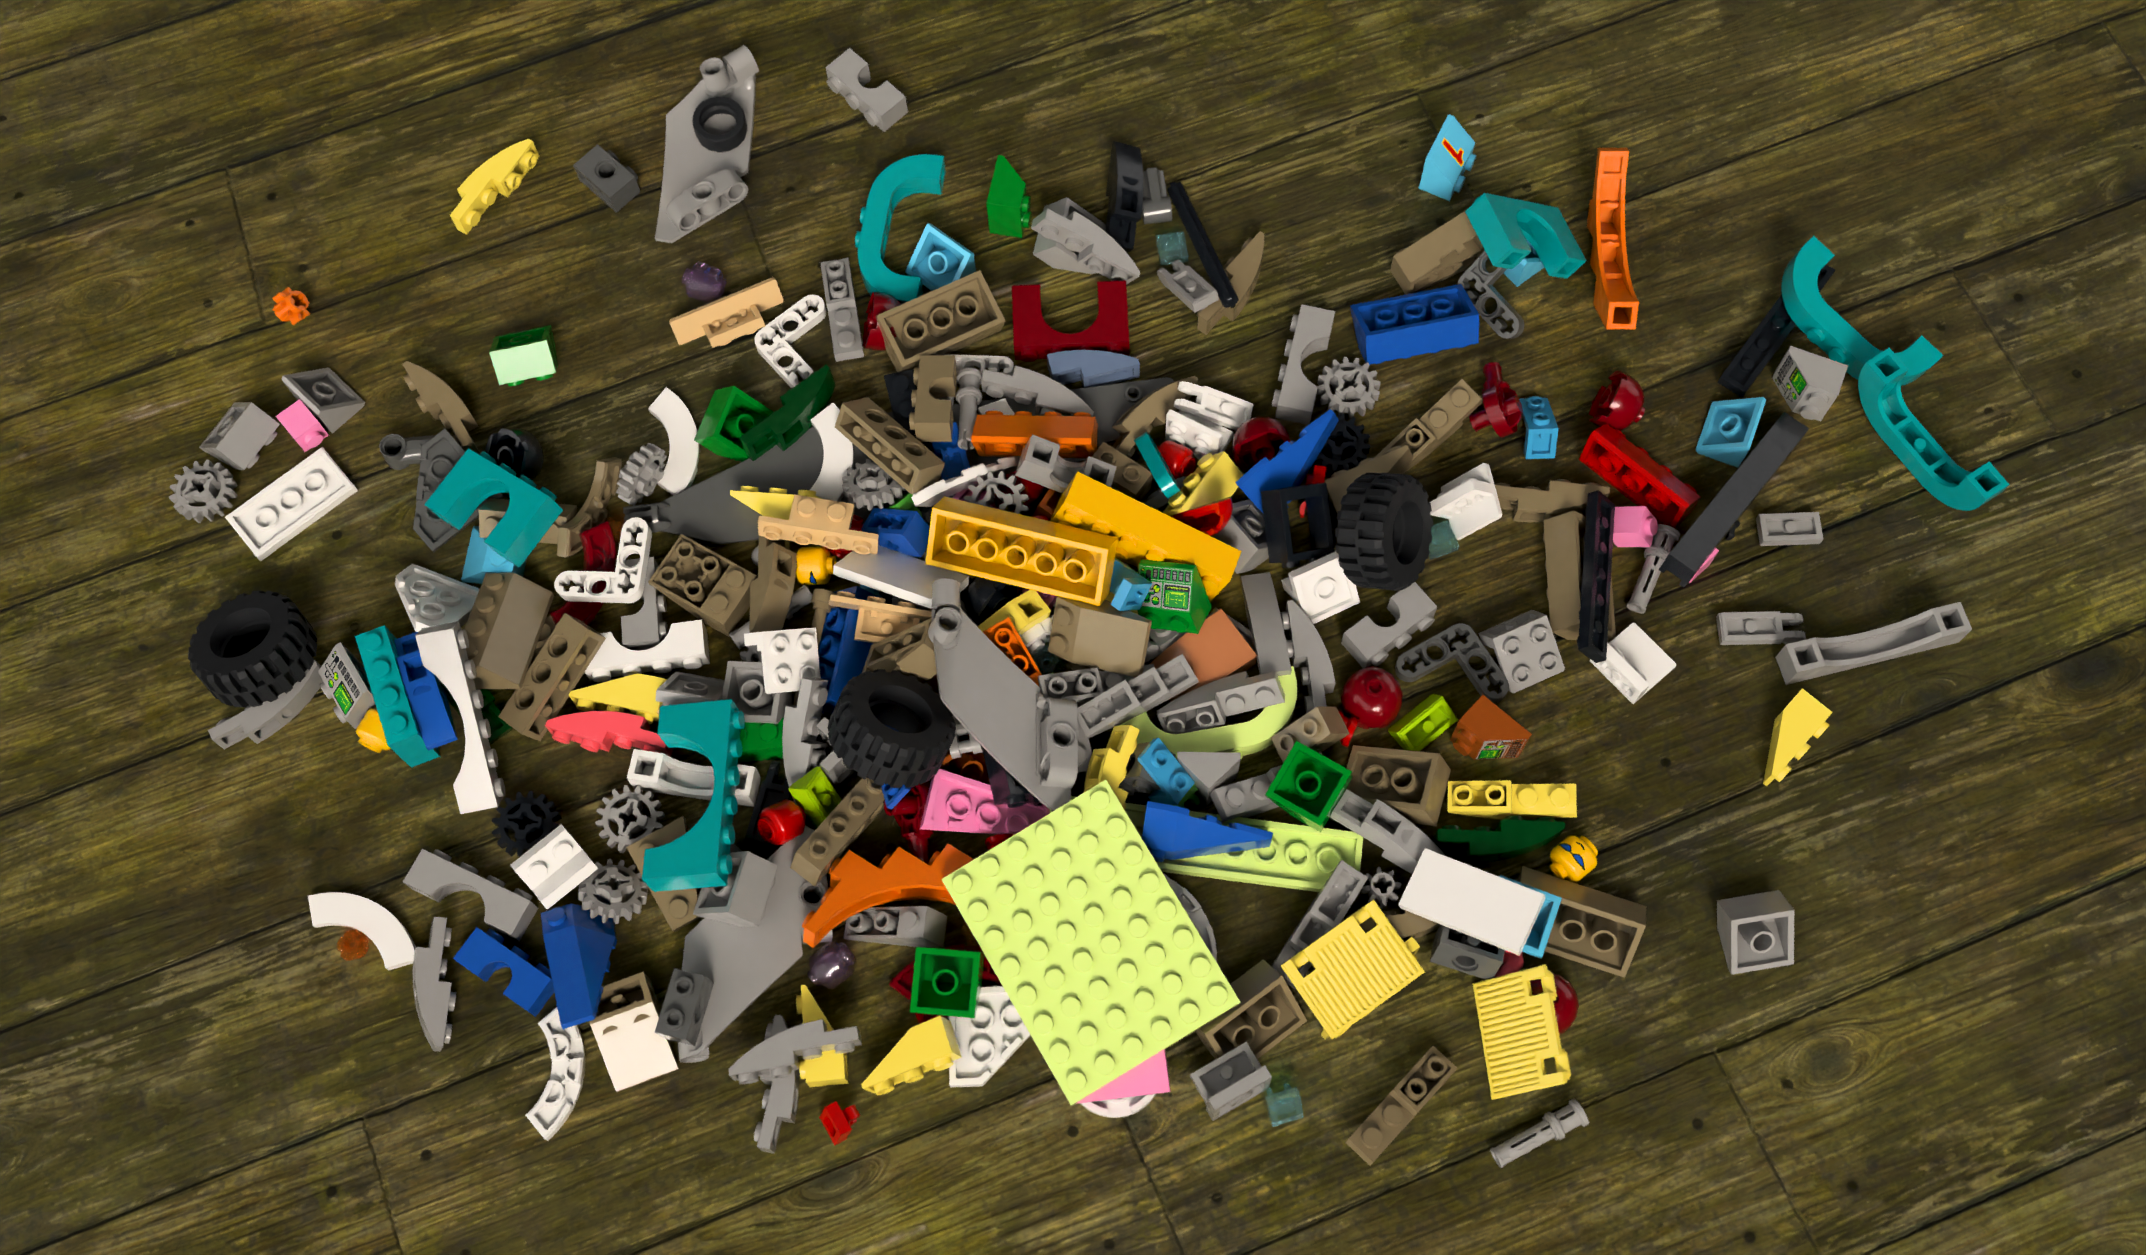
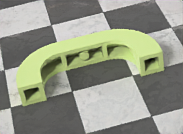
[1118,666,1297,759]

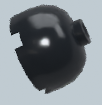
[485,428,544,480]
[965,576,1025,625]

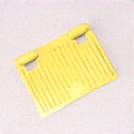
[1281,900,1425,1039]
[1473,964,1571,1100]

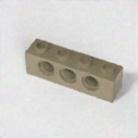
[835,397,945,494]
[498,613,606,741]
[790,777,885,886]

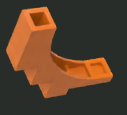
[1587,148,1639,329]

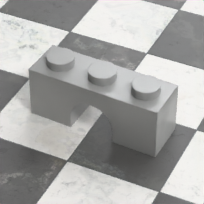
[826,48,908,132]
[1015,434,1117,493]
[621,557,668,651]
[1341,582,1437,668]

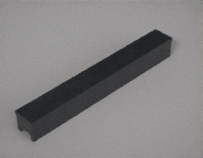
[1659,412,1809,587]

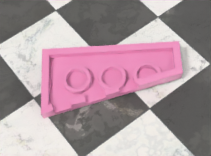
[920,769,1050,835]

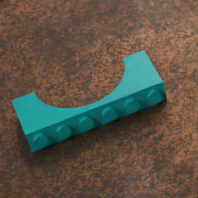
[642,699,745,892]

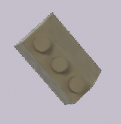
[1195,960,1307,1060]

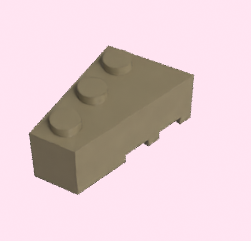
[1390,210,1485,295]
[862,618,945,684]
[626,816,701,932]

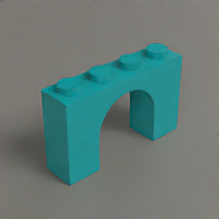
[1465,193,1587,279]
[424,448,563,567]
[355,625,440,768]

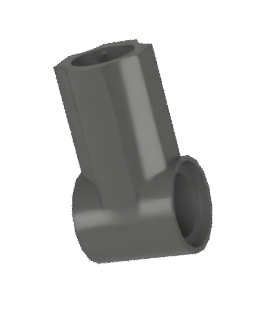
[1142,168,1172,224]
[379,434,436,470]

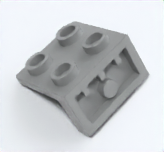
[1478,610,1565,693]

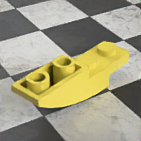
[450,139,539,235]
[1083,725,1140,810]
[1448,780,1577,821]

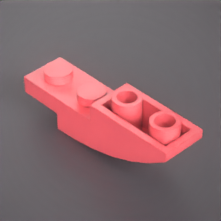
[545,711,674,757]

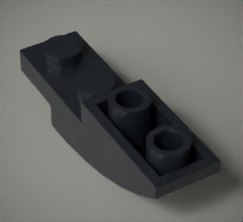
[1105,141,1143,252]

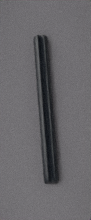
[1167,182,1239,308]

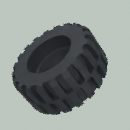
[1335,472,1433,591]
[188,590,318,708]
[828,669,956,788]

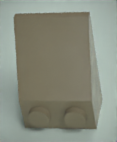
[1048,596,1152,677]
[1342,745,1451,826]

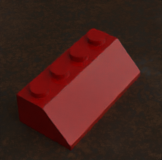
[1579,424,1701,529]

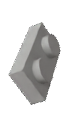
[1756,512,1823,546]

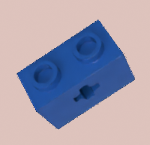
[861,508,930,557]

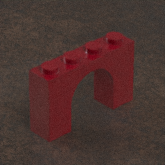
[1012,280,1129,362]

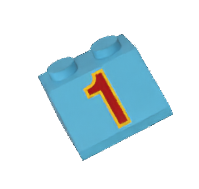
[1419,114,1477,201]

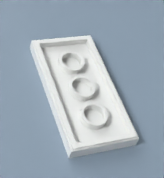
[225,447,358,561]
[833,546,969,609]
[1398,848,1546,956]

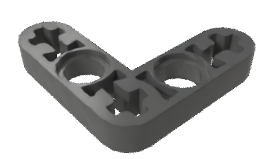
[1458,251,1525,339]
[1395,623,1509,703]

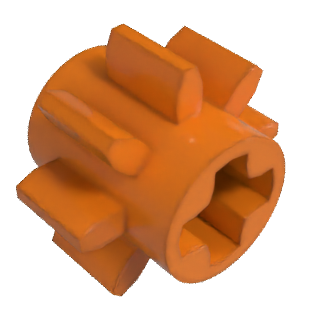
[272,287,310,325]

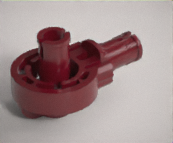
[1469,362,1523,438]
[884,781,934,864]

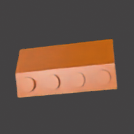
[971,411,1098,459]

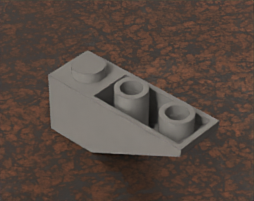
[843,906,947,947]

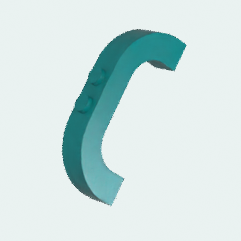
[855,154,946,304]
[1781,236,1943,386]
[1858,347,2010,511]

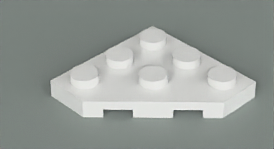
[395,563,480,632]
[949,986,1030,1087]

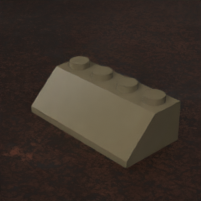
[876,270,1006,372]
[1543,510,1616,640]
[464,572,554,689]
[1517,866,1647,978]

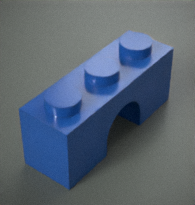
[453,927,554,1017]

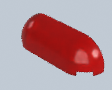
[1170,498,1233,536]

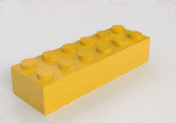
[1050,471,1242,602]
[925,496,1118,606]

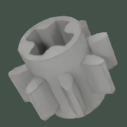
[1361,867,1401,909]

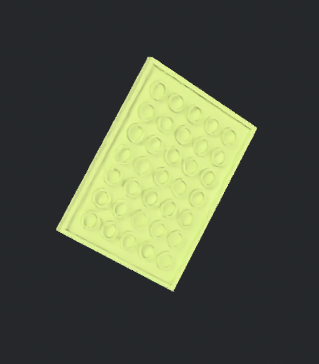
[941,780,1241,1106]

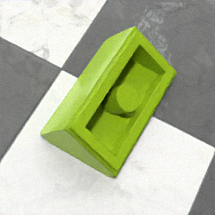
[1388,694,1458,751]
[788,766,842,830]

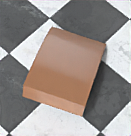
[1150,609,1257,702]

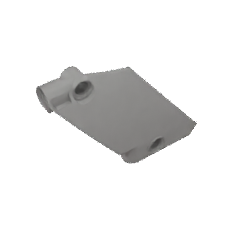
[655,45,759,243]
[928,578,1078,812]
[678,825,833,1063]

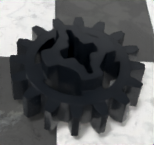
[1312,414,1370,475]
[492,791,562,857]

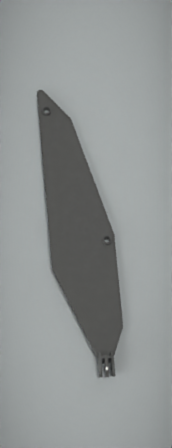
[623,377,1174,544]

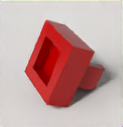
[819,1101,860,1145]

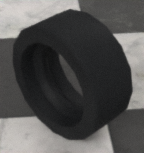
[692,96,747,152]

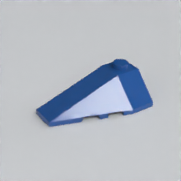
[1235,409,1339,513]
[1142,801,1273,862]
[541,903,617,1029]

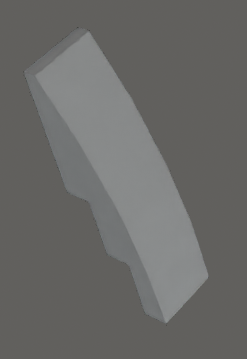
[1240,572,1292,676]
[1077,654,1199,738]
[1272,860,1368,989]

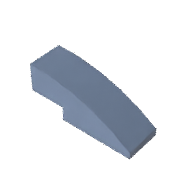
[1047,350,1140,388]

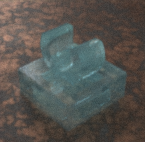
[1156,231,1189,265]
[1429,520,1460,560]
[1265,1083,1304,1127]

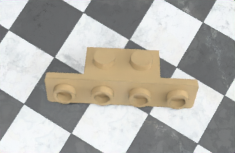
[669,277,784,348]
[758,494,879,555]
[829,591,932,644]

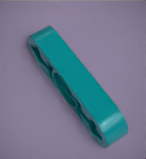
[1134,432,1181,499]

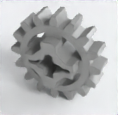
[1317,357,1381,419]
[616,443,667,505]
[842,458,907,510]
[169,460,237,523]
[964,471,1030,514]
[595,785,665,853]
[578,859,648,924]

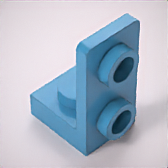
[1519,396,1559,459]
[1110,557,1152,611]
[1138,738,1195,805]

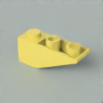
[1163,451,1243,516]
[730,486,823,520]
[977,590,1051,636]
[569,673,667,724]
[1763,688,1833,786]
[796,985,849,1087]
[861,1016,962,1095]

